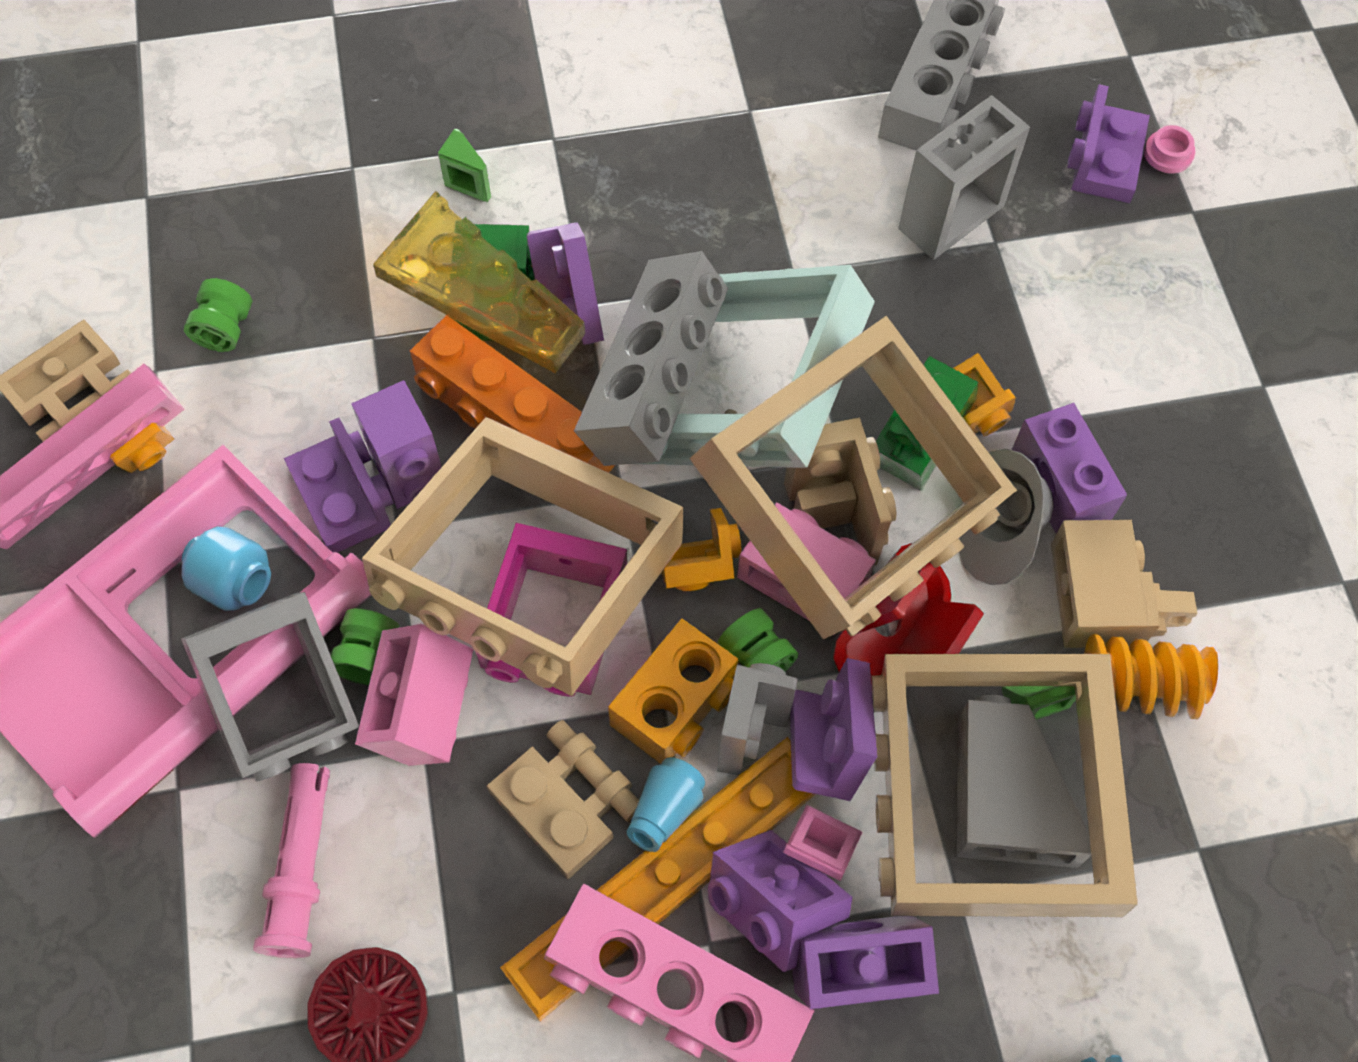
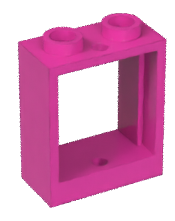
[475,522,627,697]

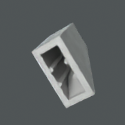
[956,695,1091,868]

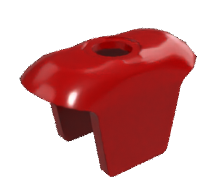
[833,543,984,686]

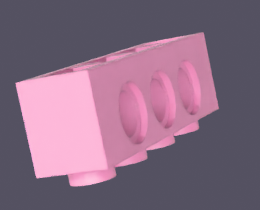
[544,883,814,1062]

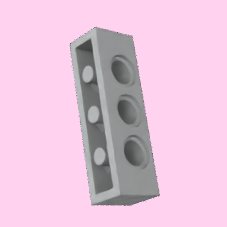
[878,0,1005,150]
[574,251,728,466]

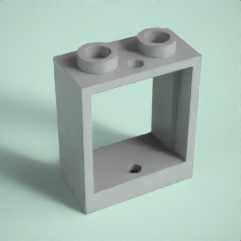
[898,95,1030,260]
[181,592,359,781]

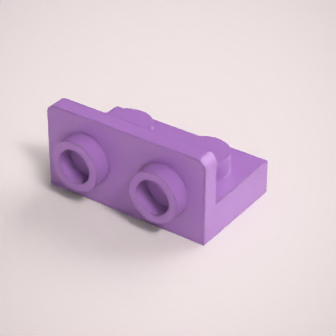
[1067,84,1150,203]
[526,222,605,345]
[284,417,394,553]
[790,658,877,801]
[708,830,852,972]

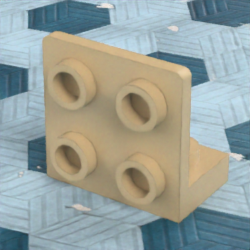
[784,417,897,565]

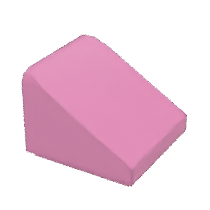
[783,805,862,881]

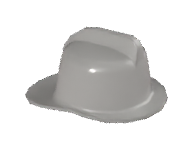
[959,449,1054,585]

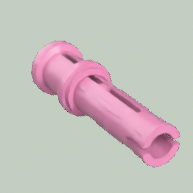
[253,763,330,958]

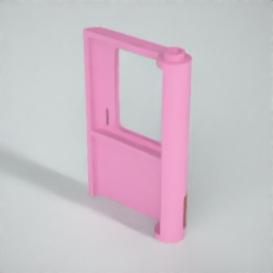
[0,445,372,838]

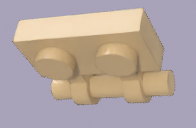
[0,319,131,442]
[487,720,639,879]

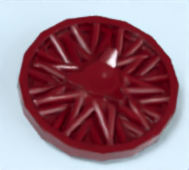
[307,947,428,1062]

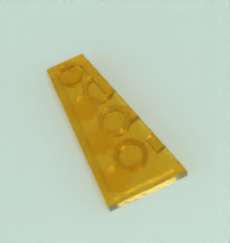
[373,191,585,374]

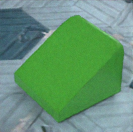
[438,128,491,202]
[1002,686,1076,720]

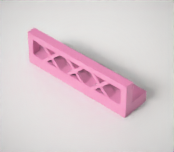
[0,364,185,549]

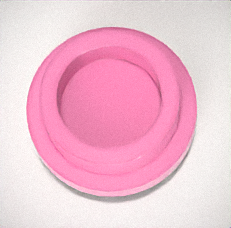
[1144,125,1195,174]

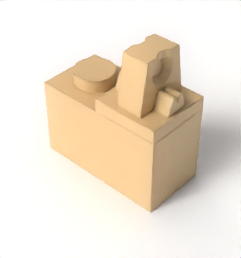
[1051,520,1197,648]

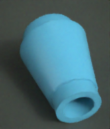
[626,757,705,852]

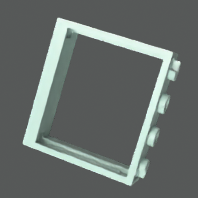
[637,265,875,468]

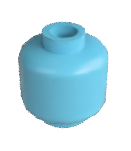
[181,526,271,611]

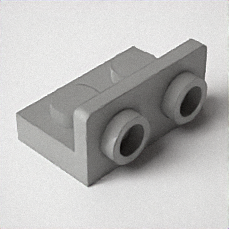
[717,663,797,776]

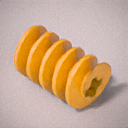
[1084,634,1218,720]

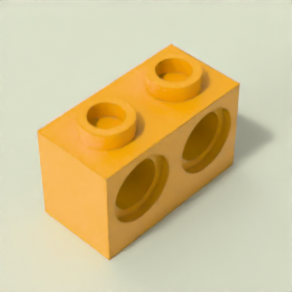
[608,618,738,764]

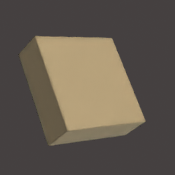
[794,481,857,529]

